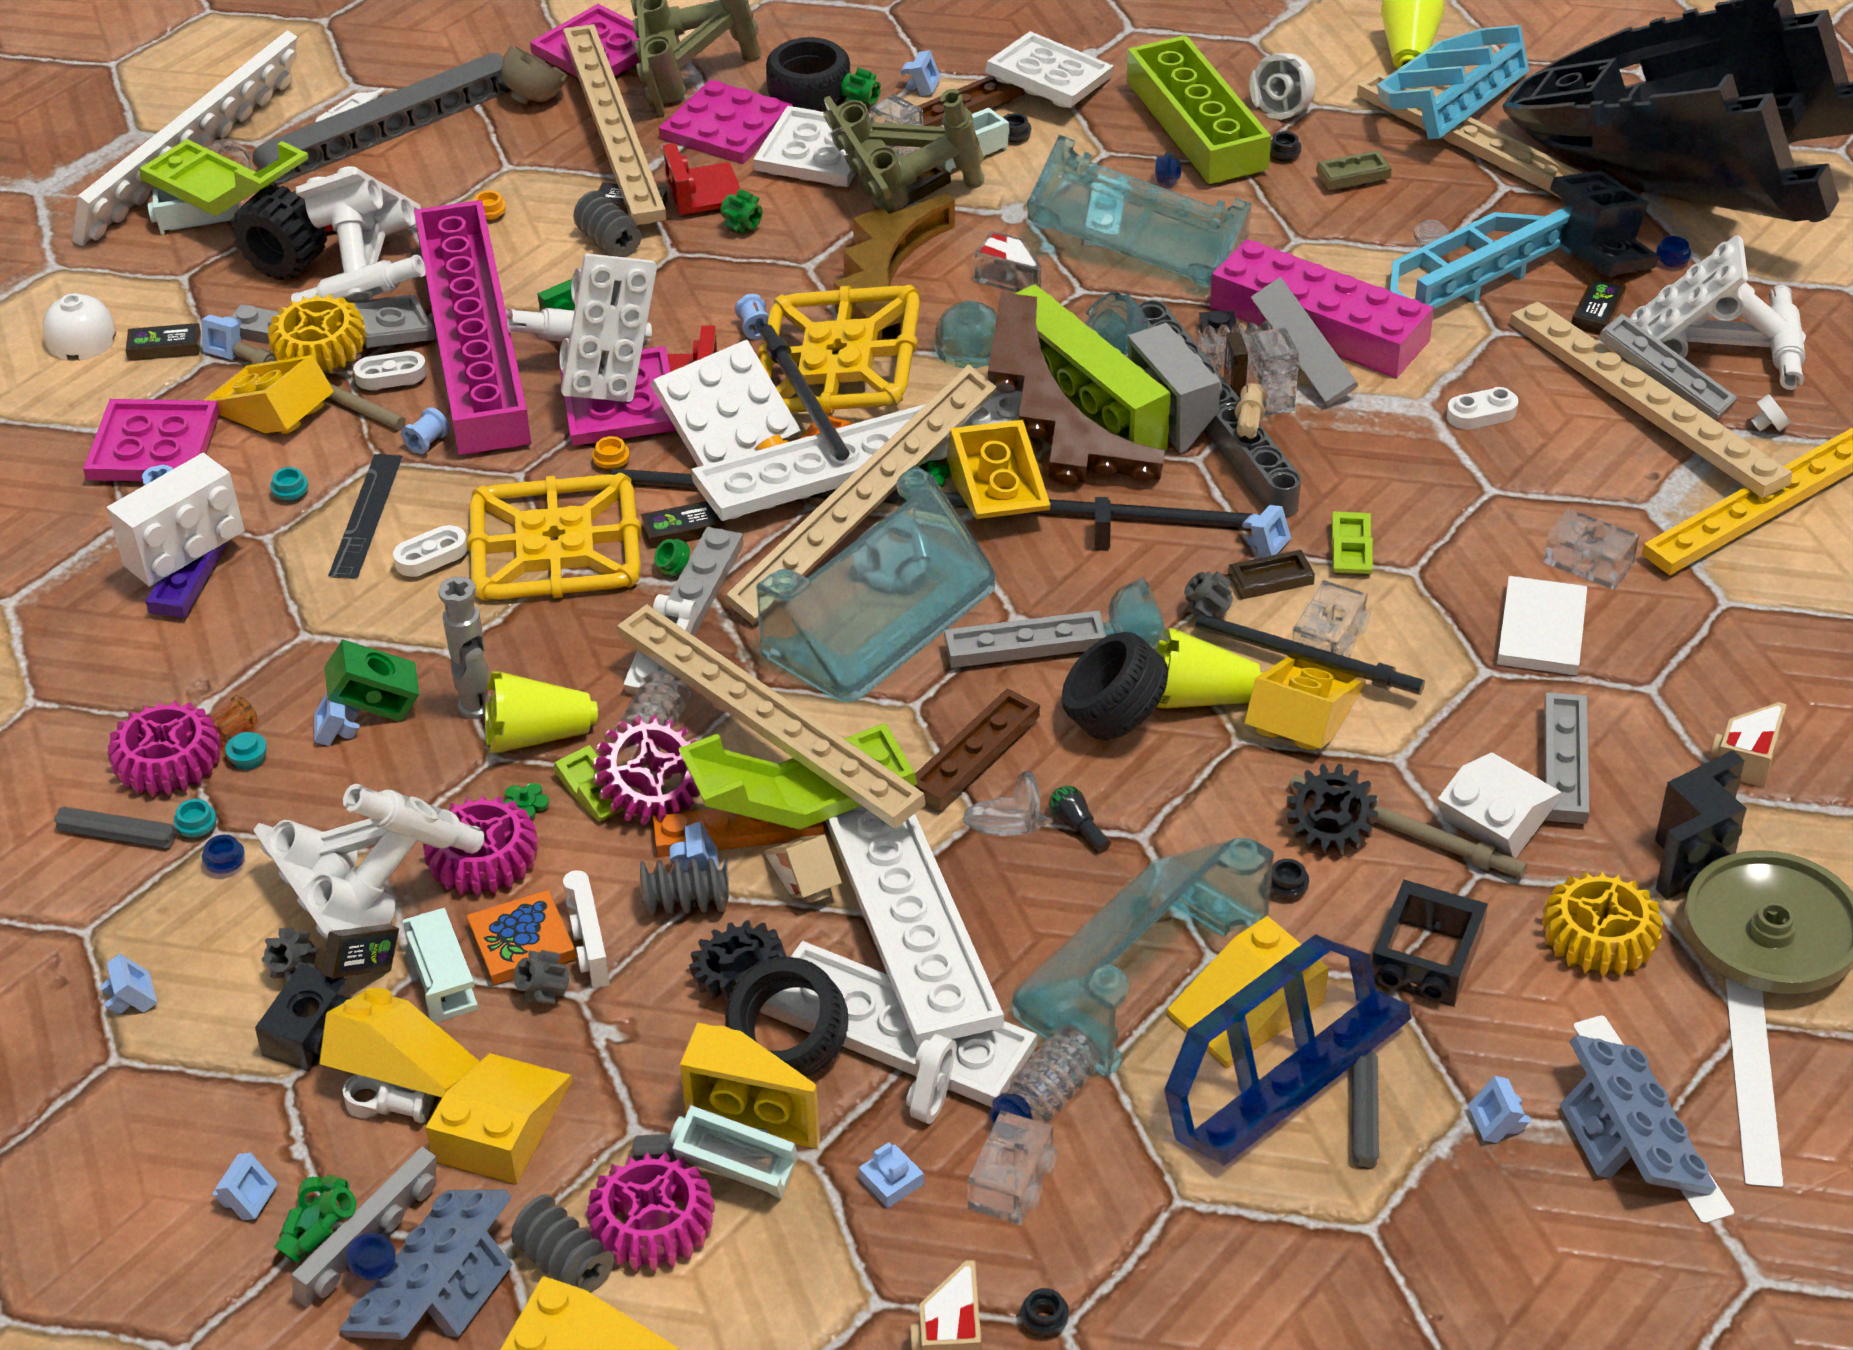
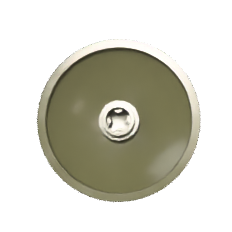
[1684,850,1853,994]

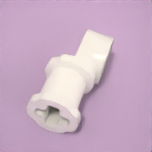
[343,1074,435,1123]

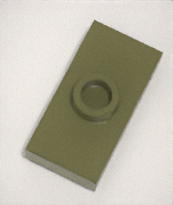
[1316,150,1392,190]

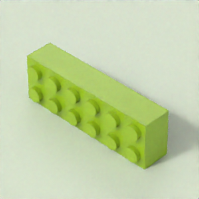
[1127,35,1271,184]
[1014,284,1171,451]

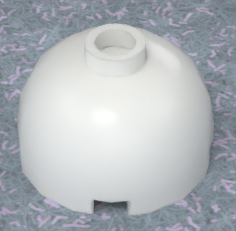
[1249,53,1316,120]
[43,293,116,360]

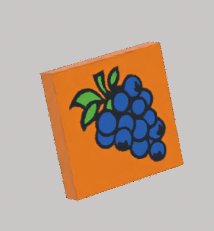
[466,890,576,985]

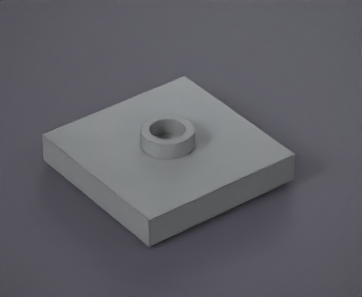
[347,295,435,348]

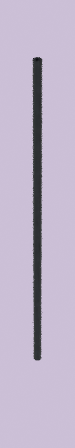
[610,468,1261,529]

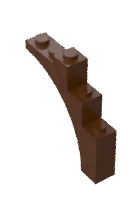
[988,292,1165,484]

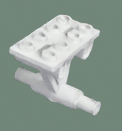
[291,166,426,302]
[1630,235,1806,390]
[507,253,657,402]
[253,784,484,939]

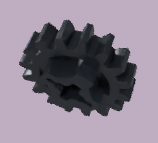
[1287,764,1378,856]
[689,920,786,1002]

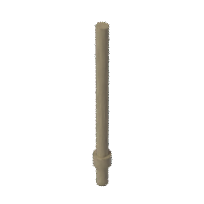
[233,341,405,431]
[1289,774,1528,879]

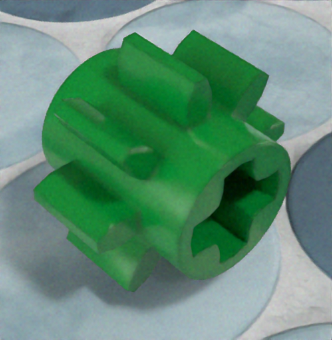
[841,67,881,105]
[720,189,763,234]

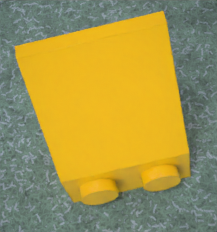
[204,355,334,434]
[946,420,1051,519]
[1244,656,1366,750]
[1167,916,1329,1068]
[320,988,480,1098]
[680,1022,820,1149]
[426,1053,573,1185]
[500,1276,679,1350]

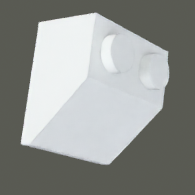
[1438,752,1563,859]

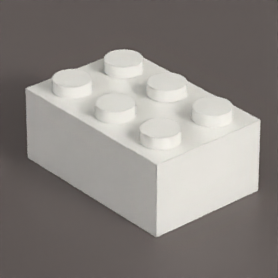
[106,452,245,587]

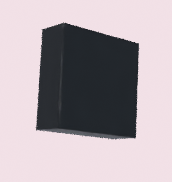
[1094,497,1111,551]

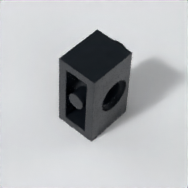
[255,964,352,1071]

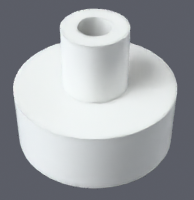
[1751,394,1791,432]

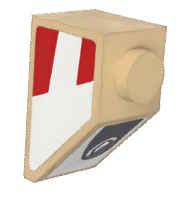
[1710,702,1787,788]
[764,834,842,903]
[911,1260,981,1350]

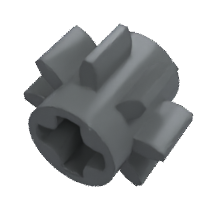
[1184,571,1233,618]
[261,927,319,982]
[514,950,569,1005]

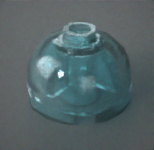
[1085,291,1148,358]
[935,300,997,368]
[1103,577,1168,651]

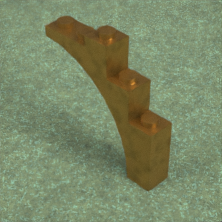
[833,193,955,340]

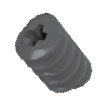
[573,190,642,257]
[640,857,729,916]
[511,1194,614,1292]

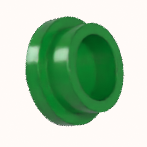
[654,539,690,577]

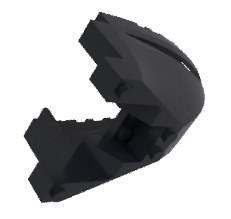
[1502,0,1853,222]

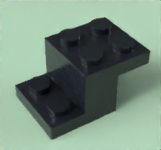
[1550,170,1660,277]
[1655,750,1747,900]

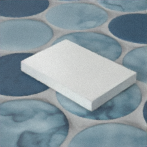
[1497,576,1587,675]

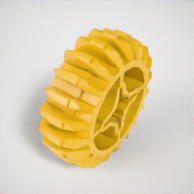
[268,293,366,374]
[1542,870,1663,978]

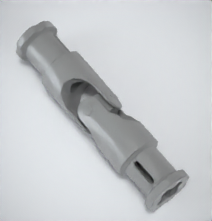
[438,577,491,719]

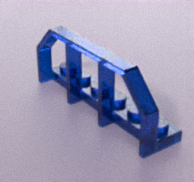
[1164,934,1412,1166]

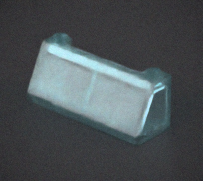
[1027,135,1251,287]

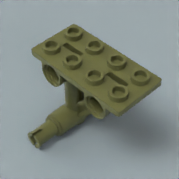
[631,0,761,116]
[823,89,985,214]

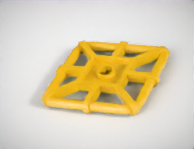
[757,285,920,414]
[467,473,642,601]

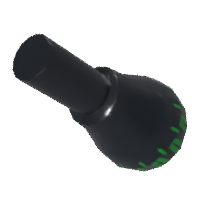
[1048,785,1111,853]

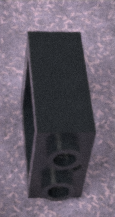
[1369,879,1488,1007]

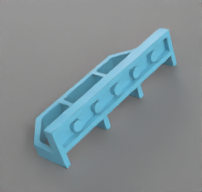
[1377,25,1529,139]
[1390,205,1573,309]

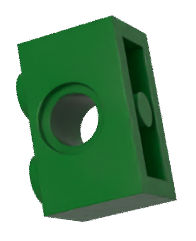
[324,639,420,722]

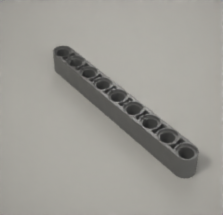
[252,53,512,184]
[1135,300,1301,518]

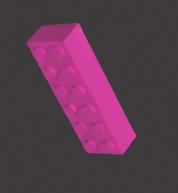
[1210,239,1434,379]

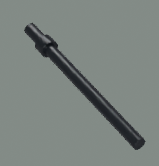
[760,325,850,461]
[1195,613,1425,695]

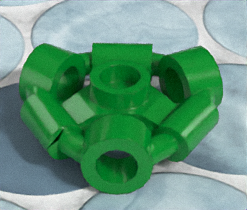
[274,1175,357,1265]

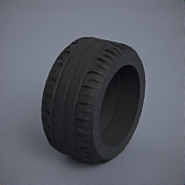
[766,37,851,111]
[1062,632,1168,740]
[725,956,849,1078]

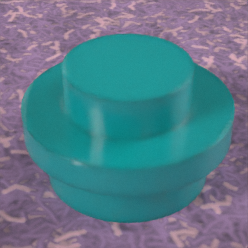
[270,467,309,501]
[225,732,267,770]
[174,799,217,837]

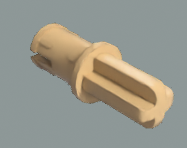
[1235,383,1265,439]

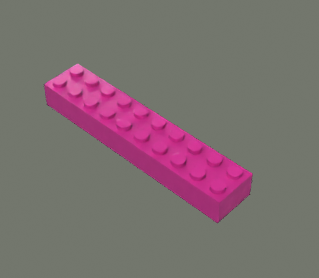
[414,200,531,455]

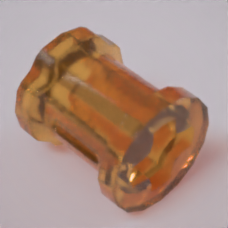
[205,695,258,746]

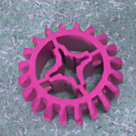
[107,700,221,797]
[592,714,700,826]
[423,794,538,897]
[586,1151,715,1273]

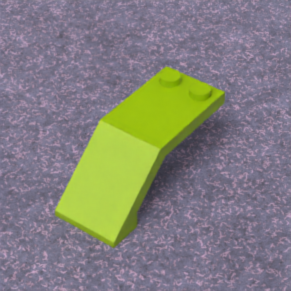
[139,139,308,216]
[678,722,917,830]

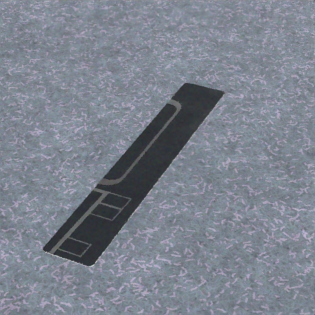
[329,454,403,578]

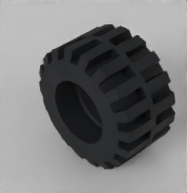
[231,185,327,280]

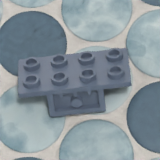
[1559,1035,1716,1195]
[340,1190,512,1339]

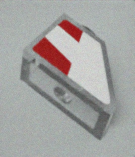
[974,231,1041,292]

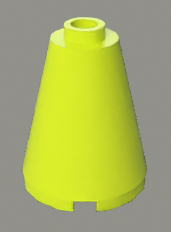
[1380,0,1444,69]
[1156,628,1264,709]
[485,671,598,753]

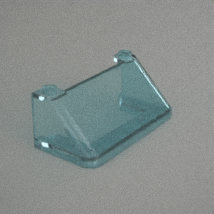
[756,465,995,702]
[1012,838,1274,1078]

